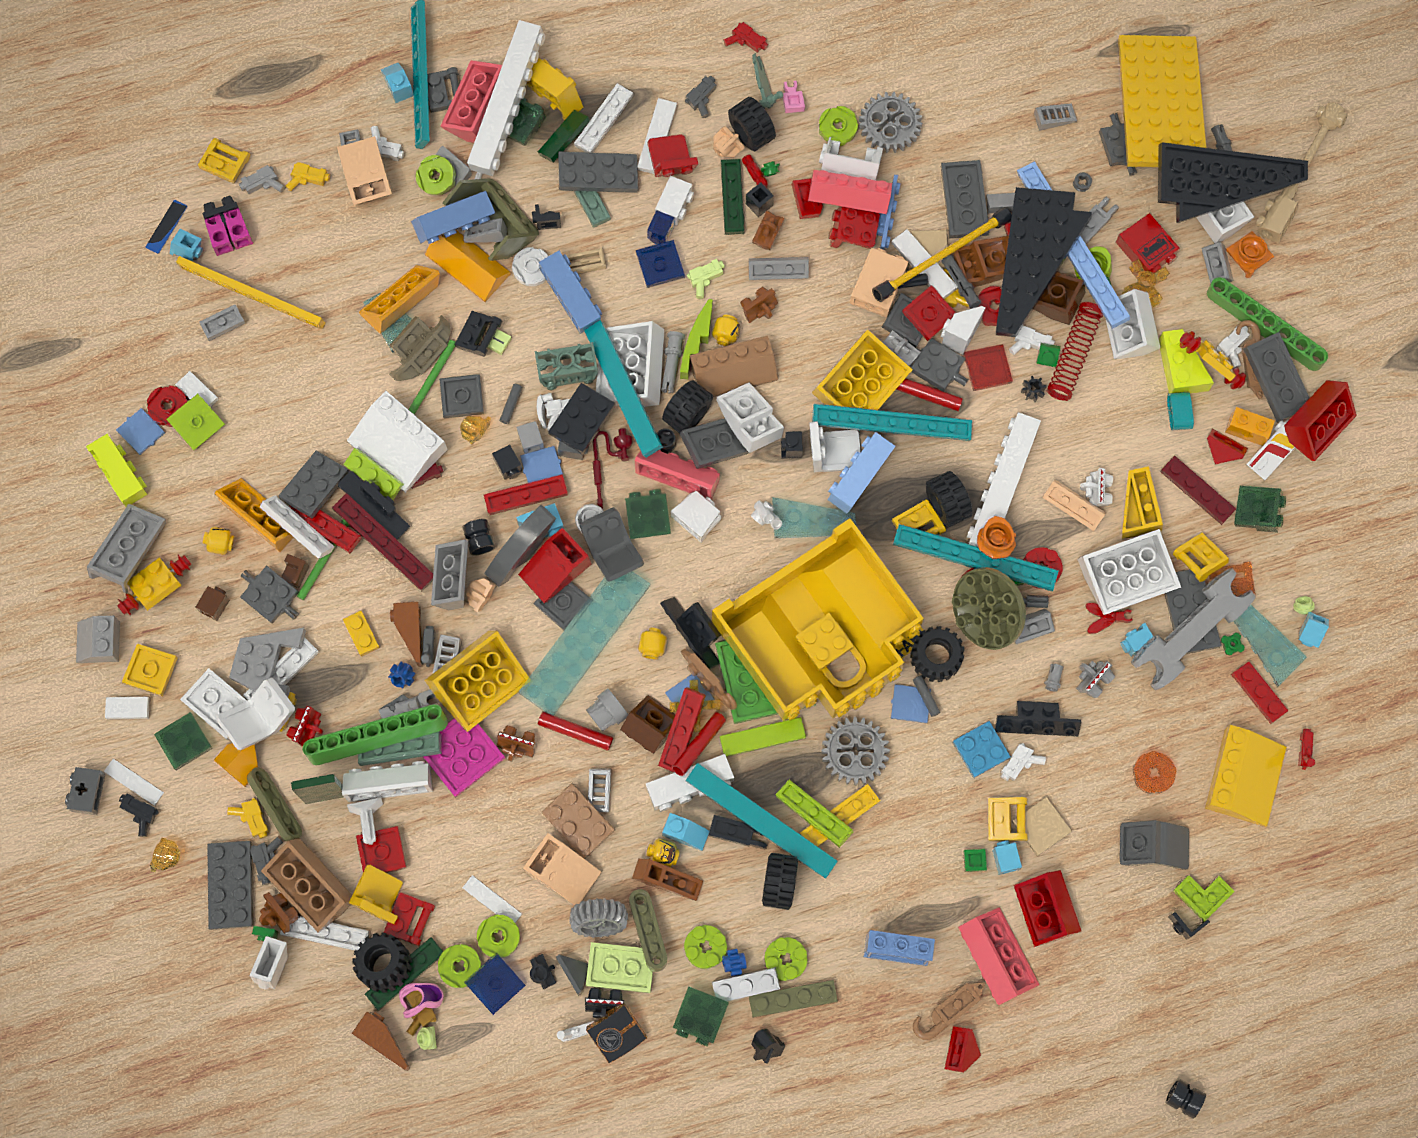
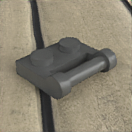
[427,67,459,113]

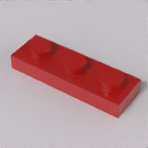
[1231,661,1289,724]

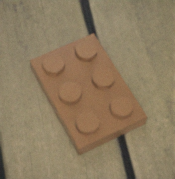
[541,783,615,859]

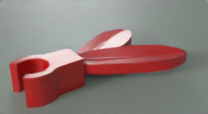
[1085,603,1133,634]

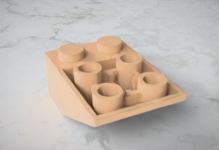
[337,136,393,205]
[523,833,601,906]

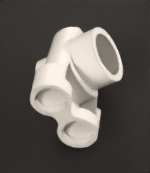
[751,500,782,530]

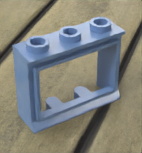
[863,930,935,966]

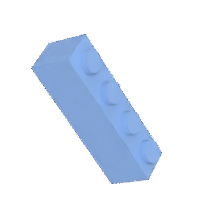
[827,432,895,514]

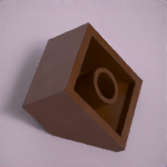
[620,695,675,754]

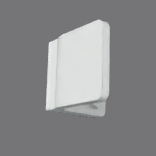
[809,422,861,473]
[216,678,295,750]

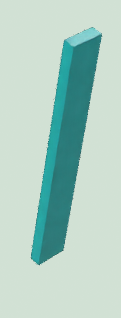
[411,0,430,149]
[584,320,663,458]
[812,404,972,441]
[893,524,1059,592]
[685,763,838,879]

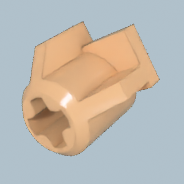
[713,126,745,158]
[466,578,496,612]

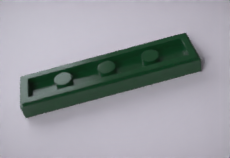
[721,159,744,235]
[364,937,443,1011]

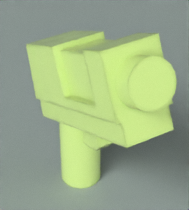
[687,259,725,299]

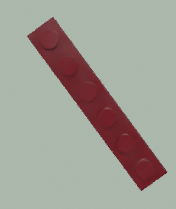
[332,493,433,592]

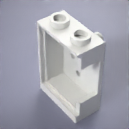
[819,137,883,180]

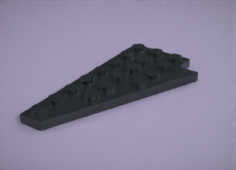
[1158,142,1308,223]
[996,187,1092,337]

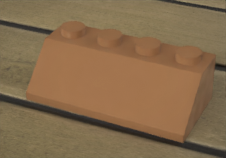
[690,336,778,397]
[261,838,352,933]

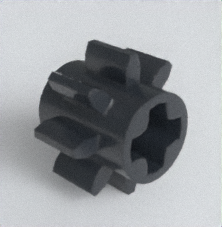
[1021,376,1047,402]

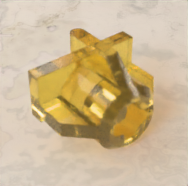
[460,416,491,445]
[150,837,180,872]

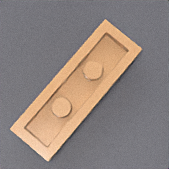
[1042,480,1106,531]

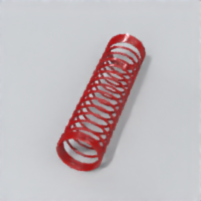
[1046,302,1103,401]

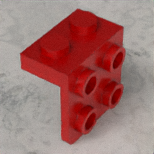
[647,134,699,177]
[828,206,880,249]

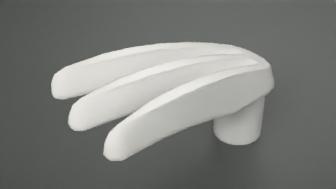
[537,393,553,428]

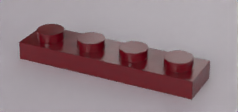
[1160,455,1236,525]

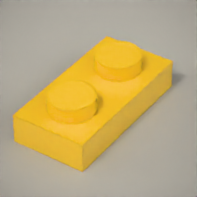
[343,610,380,657]

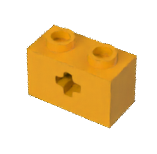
[1225,407,1275,446]

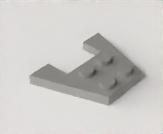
[229,627,306,697]

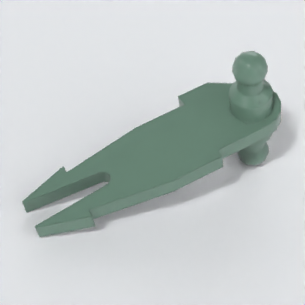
[752,53,783,109]

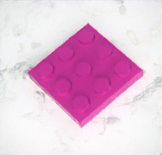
[423,718,506,798]

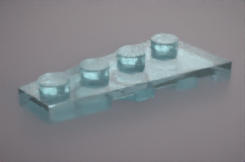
[772,497,856,539]
[1234,605,1307,687]

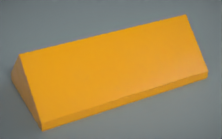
[425,230,511,302]
[359,265,440,334]
[214,478,294,552]

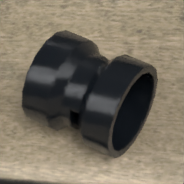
[657,428,676,454]

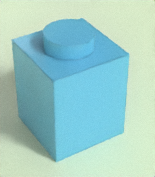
[1299,612,1329,648]
[992,841,1022,875]

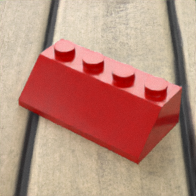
[1284,380,1357,461]

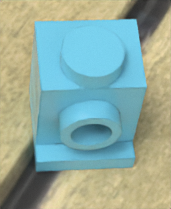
[169,229,203,261]
[1120,623,1154,657]

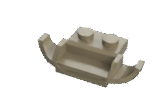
[389,315,450,381]

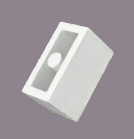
[655,176,694,226]

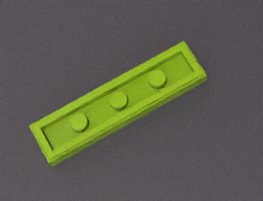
[719,717,806,757]
[775,780,854,848]

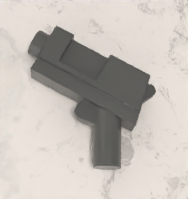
[685,76,717,118]
[421,626,436,667]
[250,837,283,885]

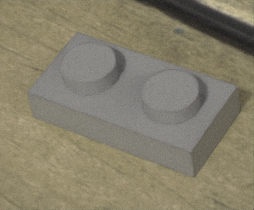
[199,305,245,341]

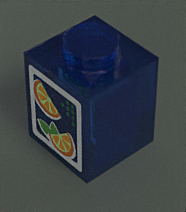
[647,210,675,245]

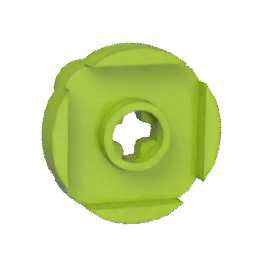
[819,106,858,146]
[416,155,456,196]
[477,915,520,959]
[684,925,727,969]
[764,937,808,981]
[438,945,481,988]

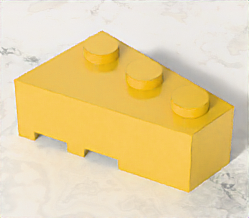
[526,57,583,120]
[1122,466,1163,539]

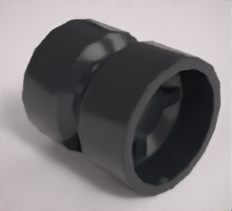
[462,519,496,556]
[1165,1078,1206,1119]

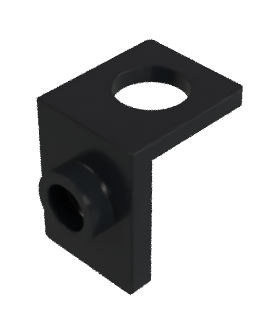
[1168,912,1210,940]

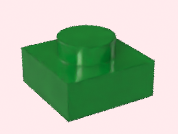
[1036,343,1061,367]
[963,849,987,872]
[252,926,278,942]

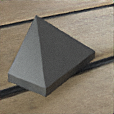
[556,955,588,996]

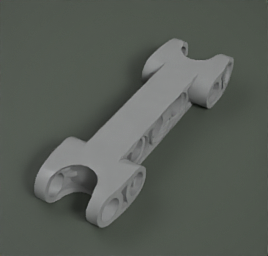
[1131,568,1256,690]

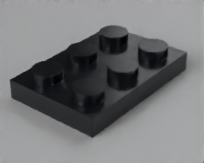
[548,383,616,454]

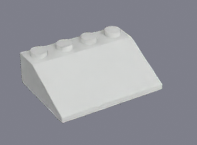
[596,321,664,407]
[347,391,448,493]
[1077,529,1181,615]

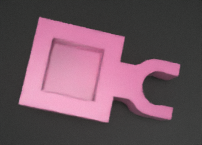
[782,81,805,113]

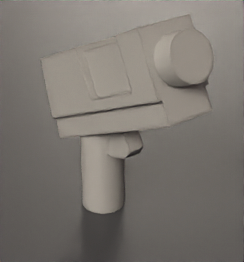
[239,165,285,194]

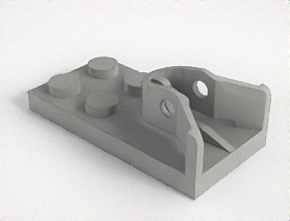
[87,504,166,593]

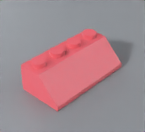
[441,60,502,143]
[808,170,892,214]
[634,450,720,500]
[958,907,1040,1005]

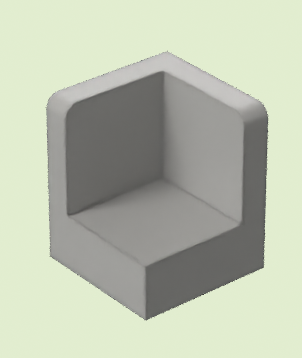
[517,421,544,454]

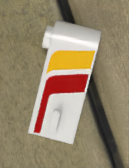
[1246,420,1295,480]

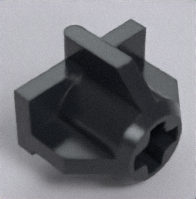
[530,954,556,990]
[751,1029,786,1064]

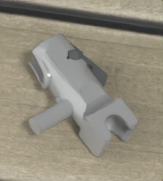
[379,689,439,719]

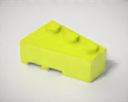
[1159,329,1214,394]
[86,434,148,507]

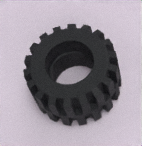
[728,97,776,152]
[662,380,713,433]
[926,471,972,527]
[910,626,965,682]
[762,853,798,910]
[352,933,412,993]

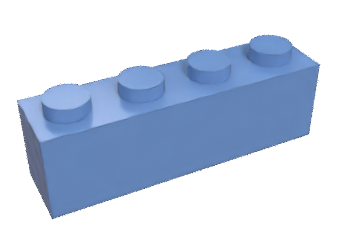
[411,191,495,244]
[539,251,602,334]

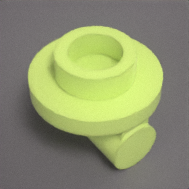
[417,1026,437,1050]

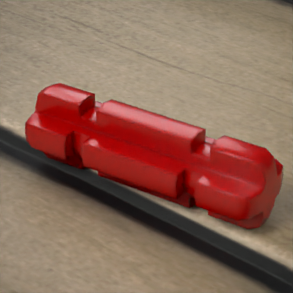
[742,154,768,188]

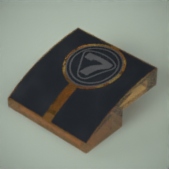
[586,1002,647,1063]

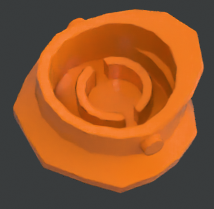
[977,516,1016,559]

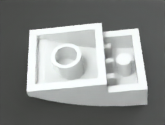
[716,383,784,453]

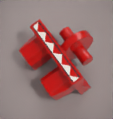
[286,706,323,747]

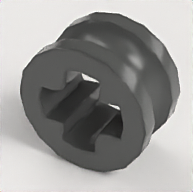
[1073,172,1092,192]

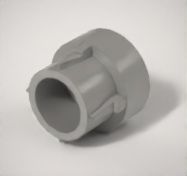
[586,688,628,732]

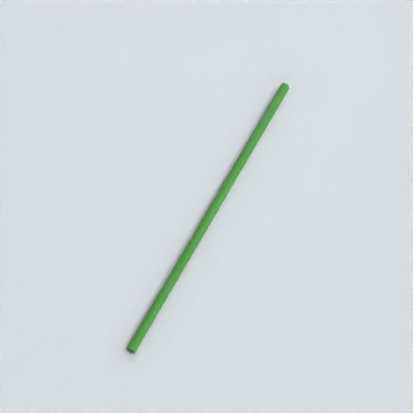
[297,340,455,600]

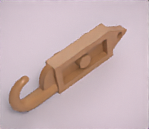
[1236,320,1264,399]
[680,649,737,710]
[913,982,985,1040]

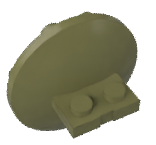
[952,567,1026,650]

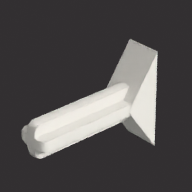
[347,797,383,845]

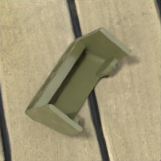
[443,178,539,261]

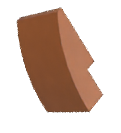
[950,236,1009,287]

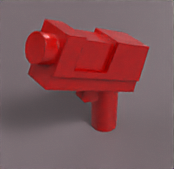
[723,22,768,53]
[1298,729,1315,770]

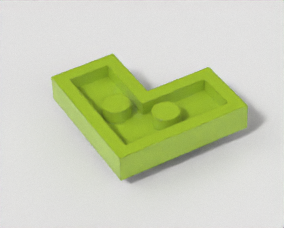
[1173,875,1235,922]

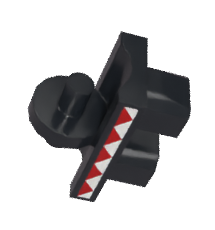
[585,988,624,1022]

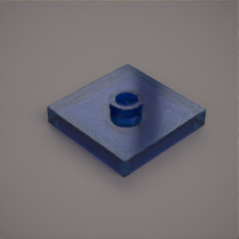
[636,240,685,288]
[464,953,526,1015]

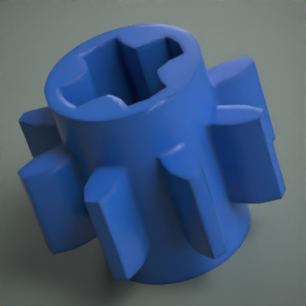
[388,662,416,689]
[722,949,747,976]

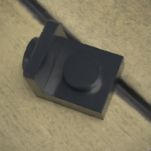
[532,204,561,230]

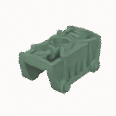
[535,342,598,390]

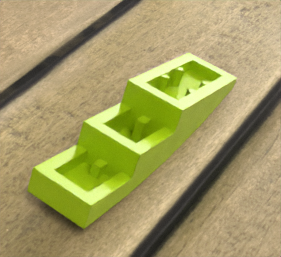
[680,299,713,380]

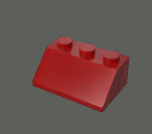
[1013,870,1082,947]

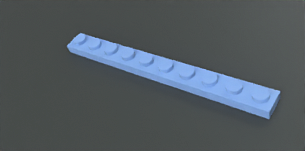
[1017,161,1130,329]

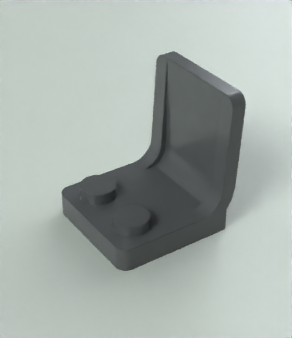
[579,507,644,582]
[1119,820,1189,870]

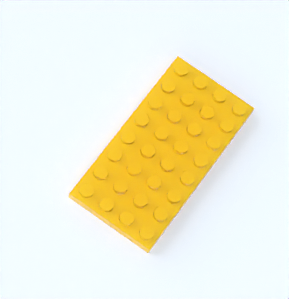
[1118,35,1206,167]

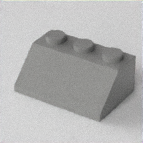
[431,540,468,610]

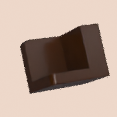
[281,554,309,588]

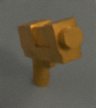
[406,990,437,1036]

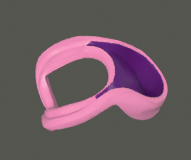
[399,983,444,1018]

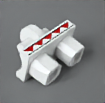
[1080,468,1113,507]

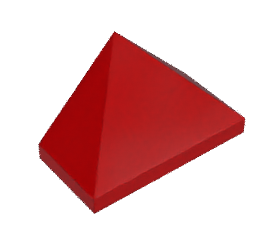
[1207,428,1248,464]
[944,1026,981,1073]

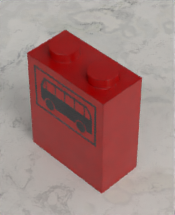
[1116,213,1180,278]

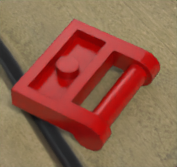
[384,892,435,946]

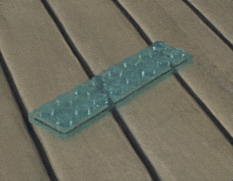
[519,571,650,716]

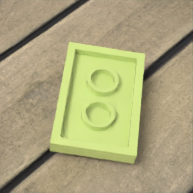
[586,942,654,993]

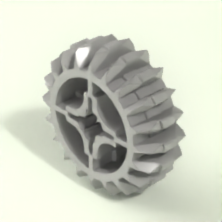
[569,898,628,938]

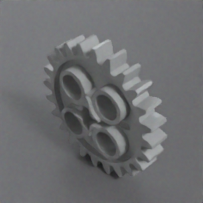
[859,92,922,153]
[821,717,890,786]

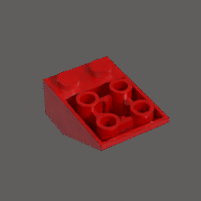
[518,528,592,604]

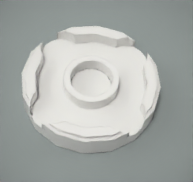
[512,247,548,286]

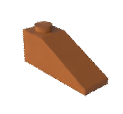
[390,602,423,667]
[632,858,703,901]
[351,1011,410,1071]

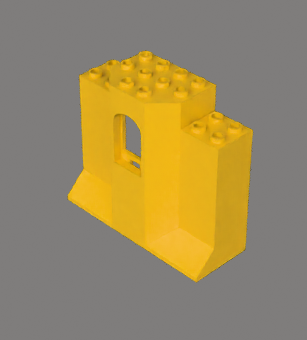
[712,518,924,721]

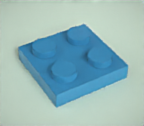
[953,721,1010,778]

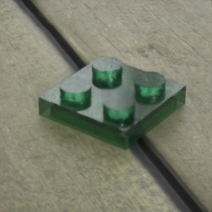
[154,712,213,771]

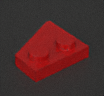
[791,178,823,219]

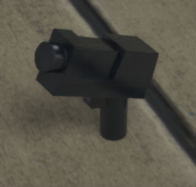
[119,793,159,837]

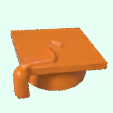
[1226,231,1274,278]

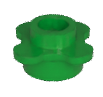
[761,161,780,177]
[1221,633,1245,656]

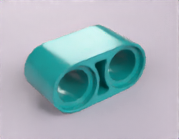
[1167,392,1194,430]

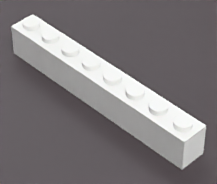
[467,20,545,176]
[967,412,1041,547]

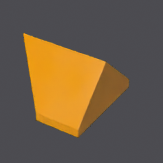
[214,743,258,787]

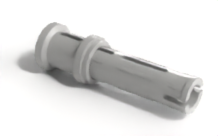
[661,331,685,393]

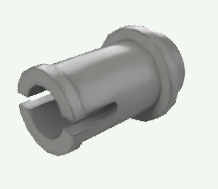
[1044,664,1064,692]

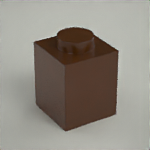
[195,586,230,621]

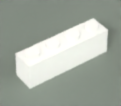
[646,754,734,812]

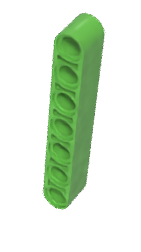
[1207,277,1328,371]
[302,705,448,765]

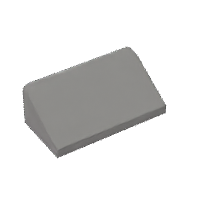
[436,146,472,186]
[986,193,1015,214]
[1202,242,1234,283]
[1015,609,1055,644]

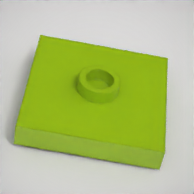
[166,393,225,451]

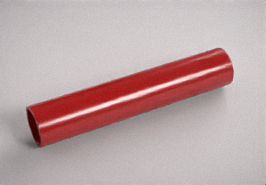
[896,378,963,411]
[538,711,613,751]
[672,712,726,776]

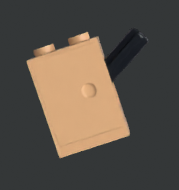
[850,248,928,317]

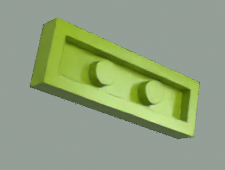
[343,448,404,500]

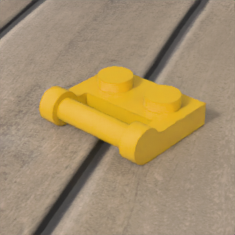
[198,138,250,184]
[892,499,946,551]
[1173,533,1229,582]
[988,797,1028,841]

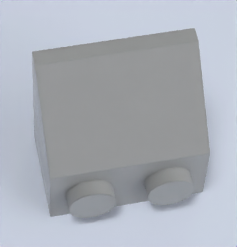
[76,615,120,663]

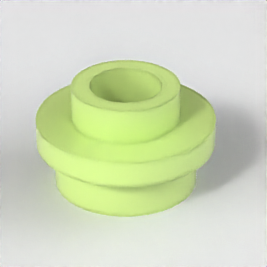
[1293,596,1315,614]

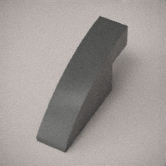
[484,504,556,587]

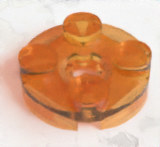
[1133,751,1176,794]

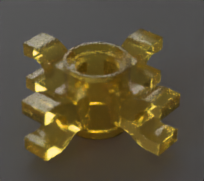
[1122,259,1170,307]
[670,680,720,732]

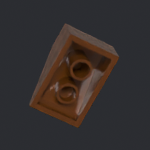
[1034,272,1086,325]

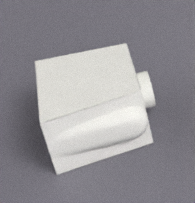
[671,491,721,543]
[250,936,288,990]

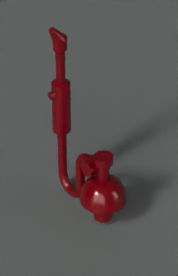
[593,428,633,509]

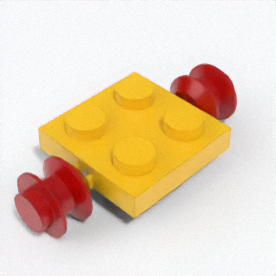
[1179,331,1246,390]
[117,554,192,616]

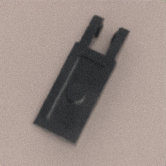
[709,815,767,850]

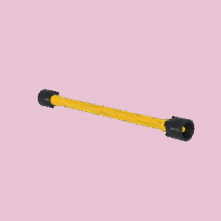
[872,207,1012,302]

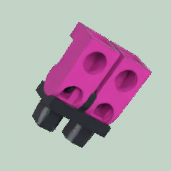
[202,195,253,256]

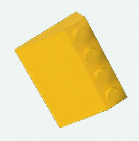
[812,329,913,410]
[424,631,531,732]
[1205,725,1287,827]

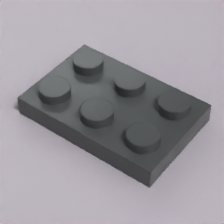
[680,418,749,469]
[278,450,349,518]

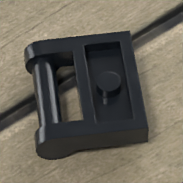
[454,311,503,357]

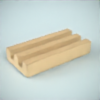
[566,248,606,274]

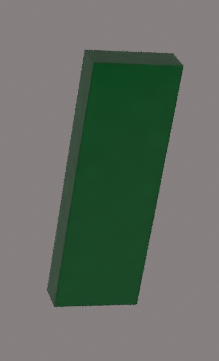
[537,110,590,163]

